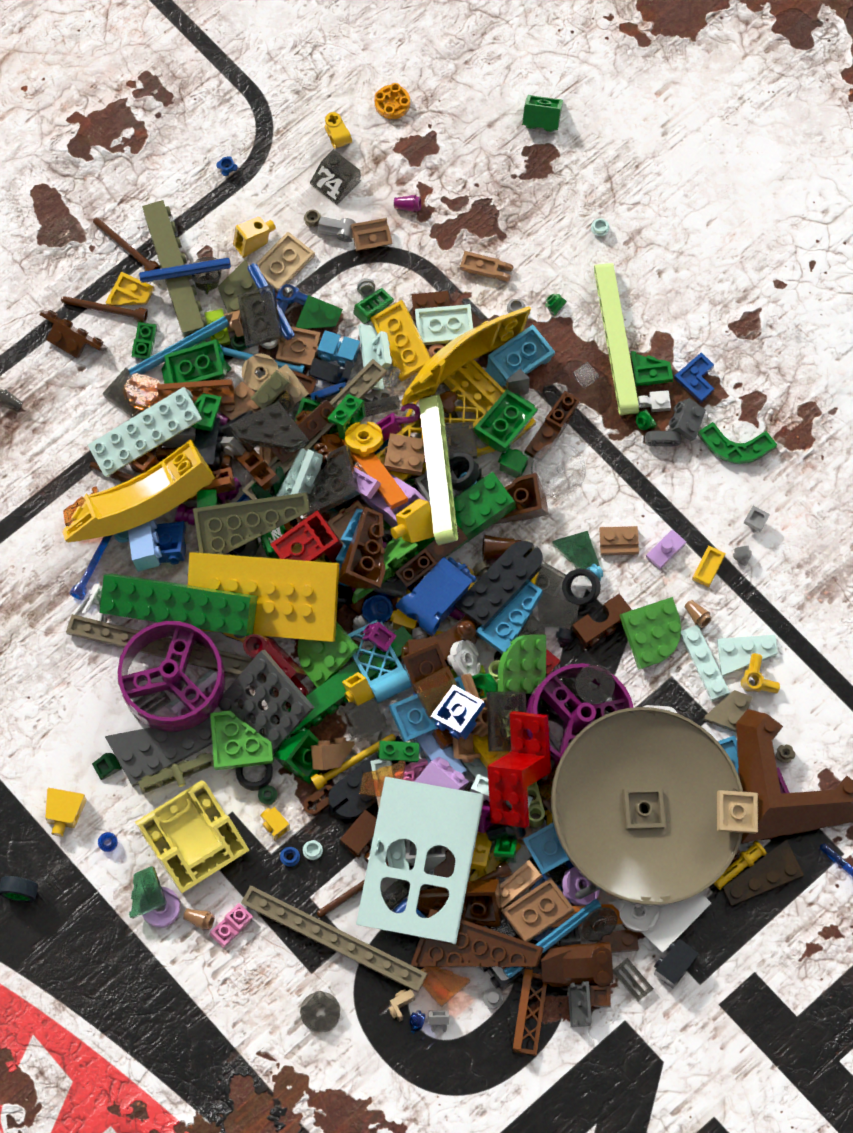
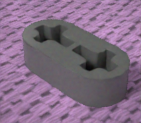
[645,431,681,446]

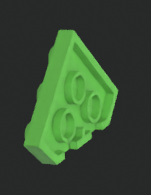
[210,711,274,771]

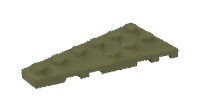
[193,492,310,555]

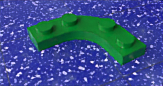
[697,422,777,464]

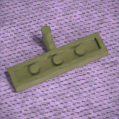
[138,752,214,794]

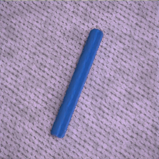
[139,258,231,283]
[248,263,294,340]

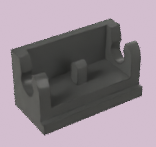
[568,981,592,1027]

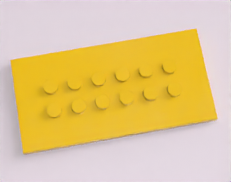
[188,552,339,642]

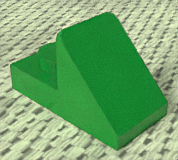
[494,835,518,863]

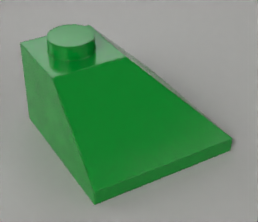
[273,729,320,784]

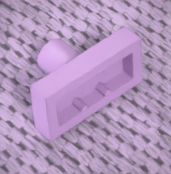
[342,466,381,499]
[646,530,686,570]

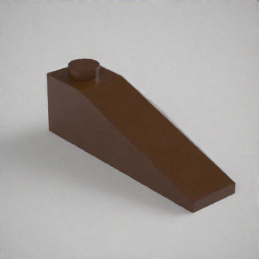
[494,473,549,524]
[338,507,386,589]

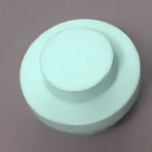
[591,218,609,236]
[303,840,323,860]

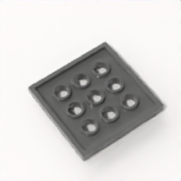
[218,650,315,754]

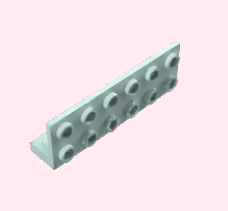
[88,387,202,477]

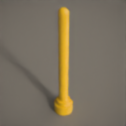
[310,734,396,790]

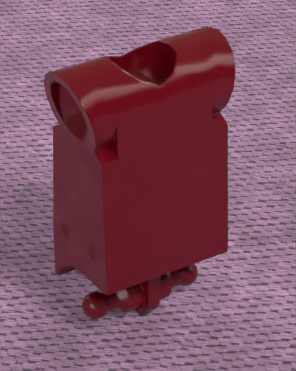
[243,634,308,697]

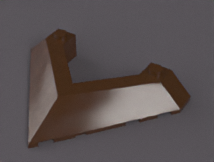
[736,709,853,844]

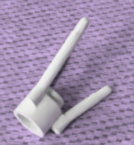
[68,584,104,622]

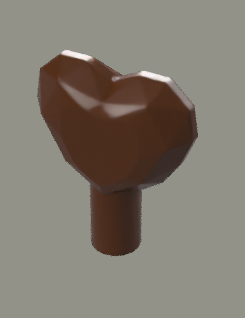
[428,391,458,413]

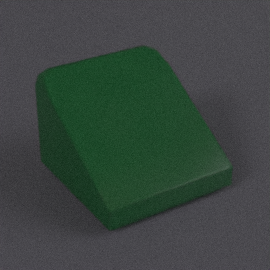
[92,753,122,780]

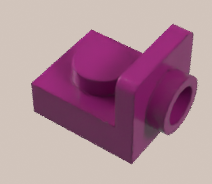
[362,622,396,652]

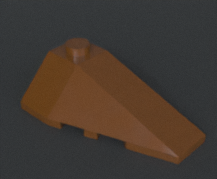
[418,879,501,927]

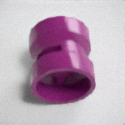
[175,503,197,526]

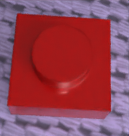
[546,649,561,676]

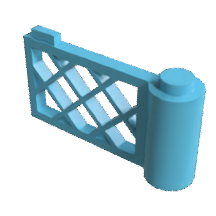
[348,620,412,704]

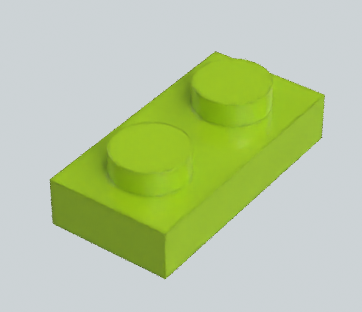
[205,309,231,346]

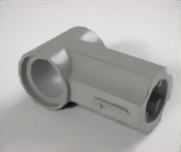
[318,216,356,242]

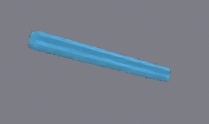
[128,317,229,379]
[503,899,602,978]

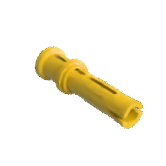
[713,841,767,890]

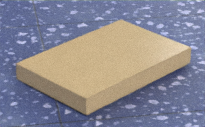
[256,232,315,292]

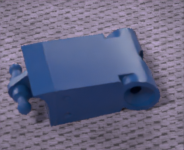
[395,557,476,637]

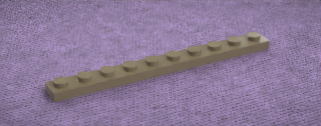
[242,359,387,500]
[66,614,253,676]
[241,885,428,993]

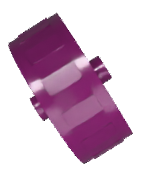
[118,621,226,732]
[525,663,634,770]

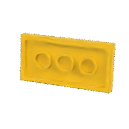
[370,300,431,381]

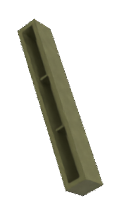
[142,200,207,338]

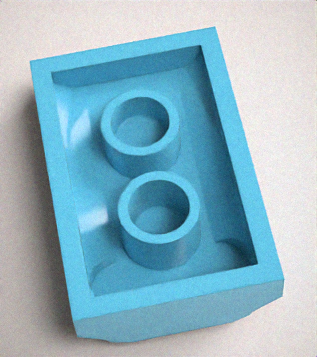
[486,325,555,387]

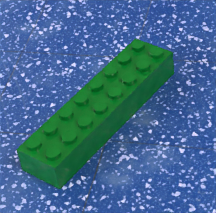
[99,573,258,636]

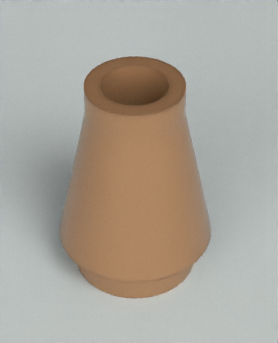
[684,600,712,628]
[183,908,215,931]

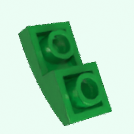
[131,322,157,359]

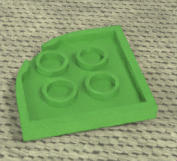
[619,597,681,670]
[298,621,359,688]
[498,634,546,695]

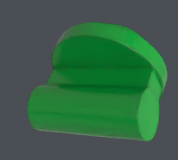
[545,294,567,316]
[636,410,657,430]

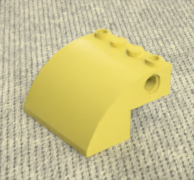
[135,780,249,893]

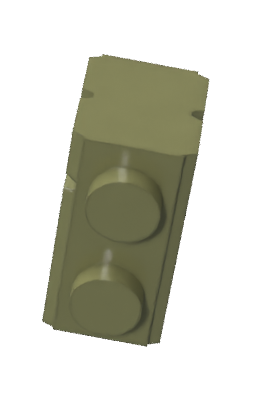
[251,370,292,411]

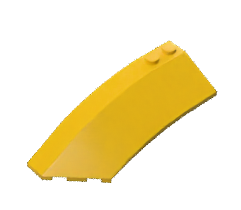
[401,306,531,406]
[62,439,215,543]

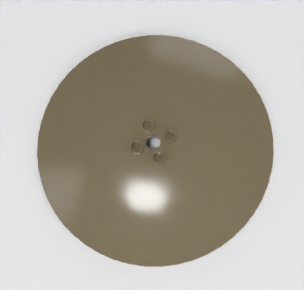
[551,707,743,905]

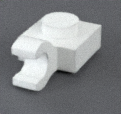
[638,391,671,412]

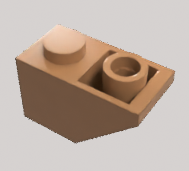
[311,737,355,770]

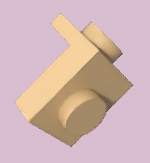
[388,989,415,1022]

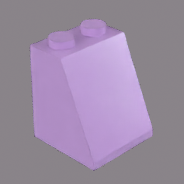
[414,757,469,790]

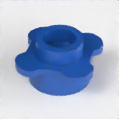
[216,156,238,176]

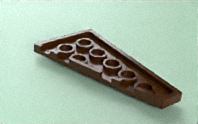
[411,909,544,967]

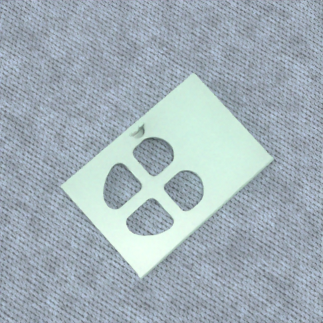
[356,777,485,944]

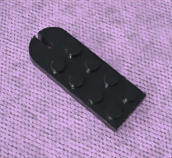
[455,541,543,629]
[328,735,420,820]

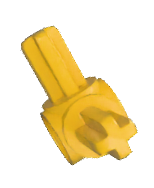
[741,653,780,694]

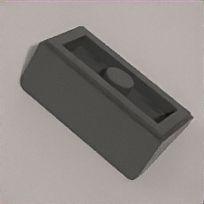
[506,369,530,395]

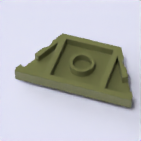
[218,260,271,324]

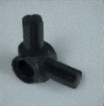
[486,825,526,841]

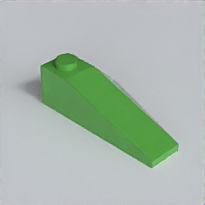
[352,537,418,603]

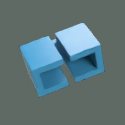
[317,330,361,368]

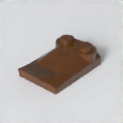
[541,942,613,987]

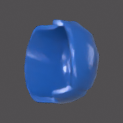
[362,594,394,623]

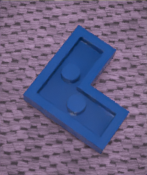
[674,352,714,403]

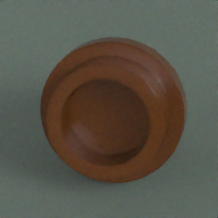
[456,620,476,640]

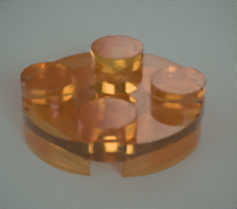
[123,373,160,410]

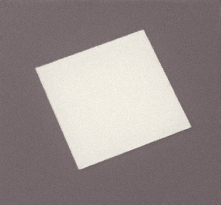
[612,893,711,952]

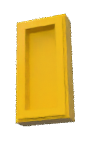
[692,545,726,587]

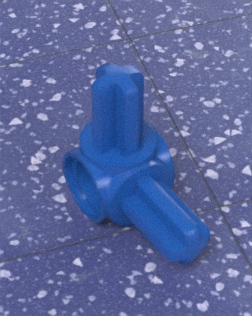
[276,284,308,314]

